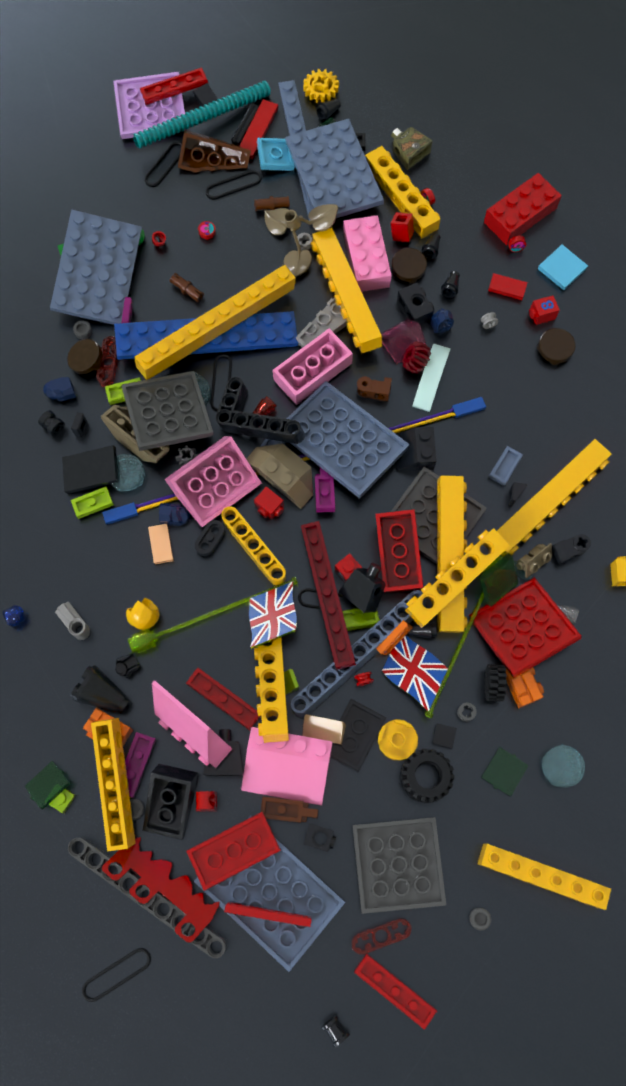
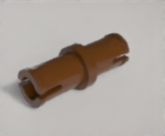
[254,196,290,211]
[170,273,204,302]

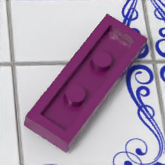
[125,732,156,798]

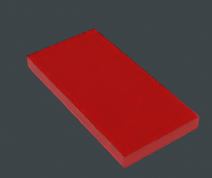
[186,812,281,891]

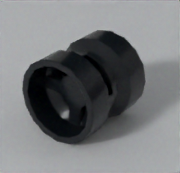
[38,410,65,436]

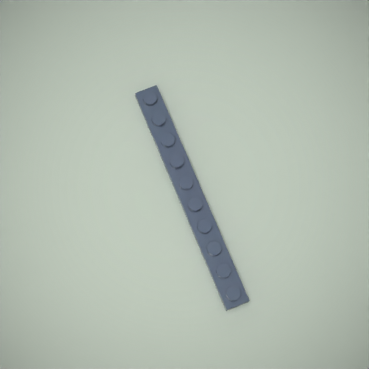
[278,80,313,225]

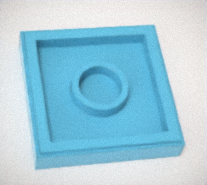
[257,138,295,171]
[538,245,588,291]

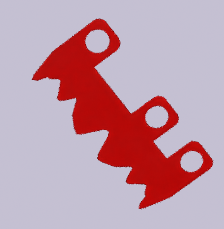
[102,837,220,943]

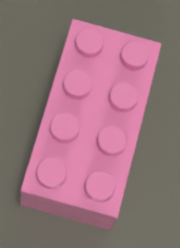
[343,215,391,292]
[273,328,353,405]

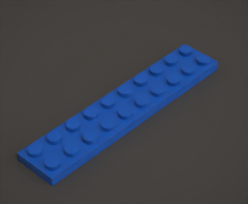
[114,311,298,360]

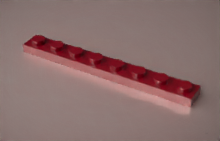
[301,521,356,670]

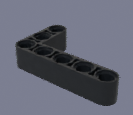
[216,377,305,444]

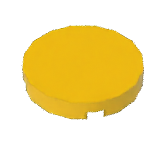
[378,719,418,761]

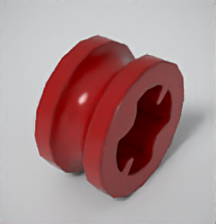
[354,672,374,687]

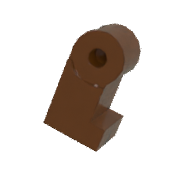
[357,377,392,402]

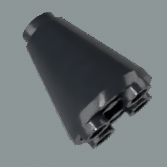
[70,665,129,714]

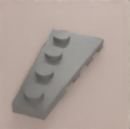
[296,298,348,348]

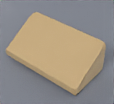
[302,714,346,745]

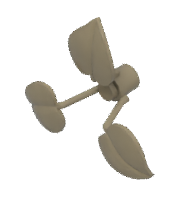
[264,204,338,277]

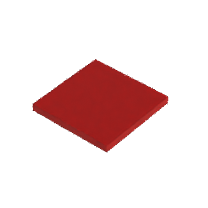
[469,577,582,679]

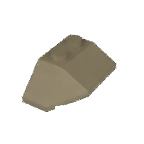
[101,405,169,463]
[246,443,313,509]

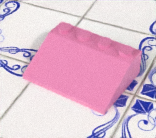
[165,436,262,527]
[152,681,232,768]
[241,727,333,806]

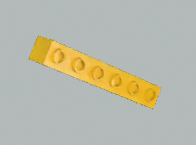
[365,146,440,239]
[405,528,510,628]
[254,637,289,743]
[91,718,136,851]
[477,844,611,910]

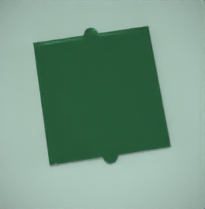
[481,747,529,797]
[25,761,70,810]

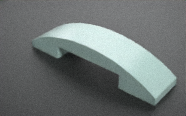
[412,343,451,412]

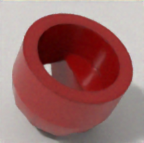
[152,231,166,247]

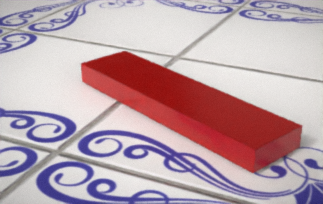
[140,67,208,105]
[240,99,278,160]
[186,668,261,731]
[224,902,312,927]
[354,953,437,1030]

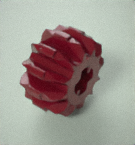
[402,341,431,374]

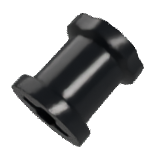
[322,1015,350,1047]

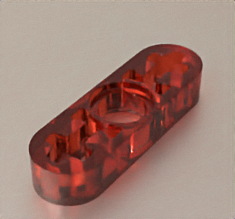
[96,336,118,387]
[351,918,411,955]

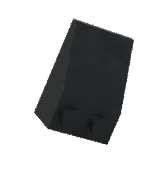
[142,764,198,840]

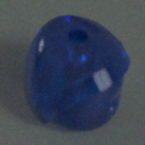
[3,605,26,627]

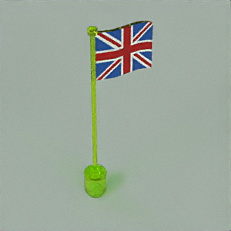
[382,556,507,718]
[127,576,298,653]

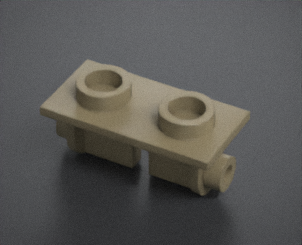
[516,543,552,578]

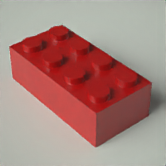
[484,173,562,245]
[375,509,424,593]

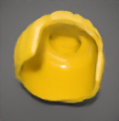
[126,598,160,630]

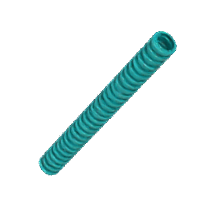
[133,80,271,149]

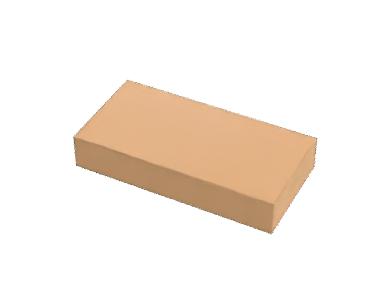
[148,524,174,565]

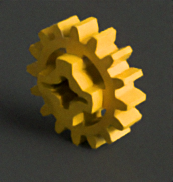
[303,69,339,103]

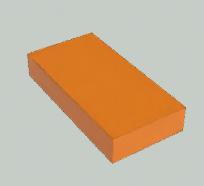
[376,620,412,655]

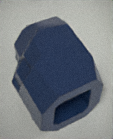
[431,308,454,334]
[43,377,76,401]
[159,503,191,526]

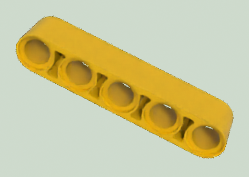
[221,506,286,586]

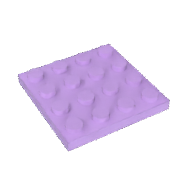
[113,72,188,139]

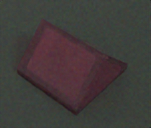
[381,319,427,364]

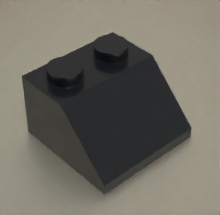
[396,427,437,471]

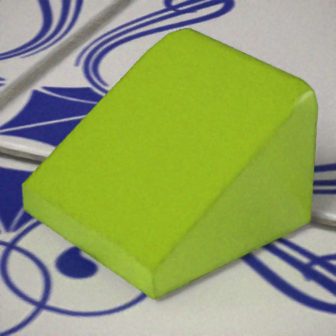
[284,669,299,695]

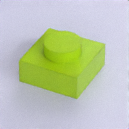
[45,784,76,814]

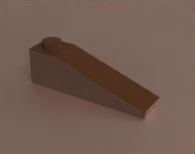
[178,130,251,172]

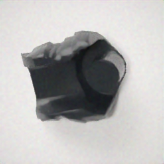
[115,653,141,678]

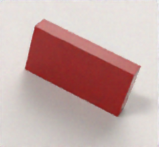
[488,273,528,300]

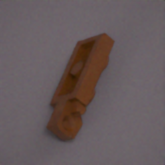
[261,797,319,823]

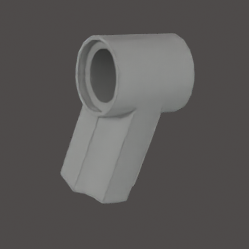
[55,602,91,640]

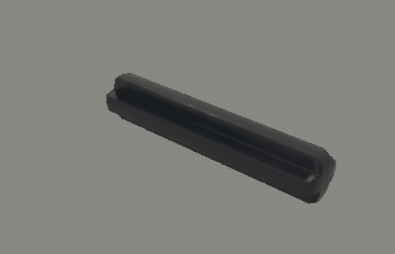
[231,104,259,146]

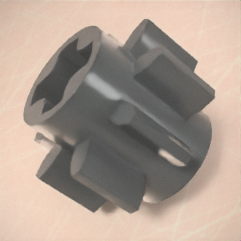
[175,445,199,468]

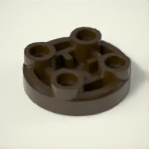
[391,248,427,284]
[537,328,576,365]
[67,339,102,375]

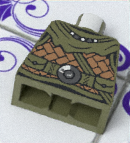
[391,127,433,170]

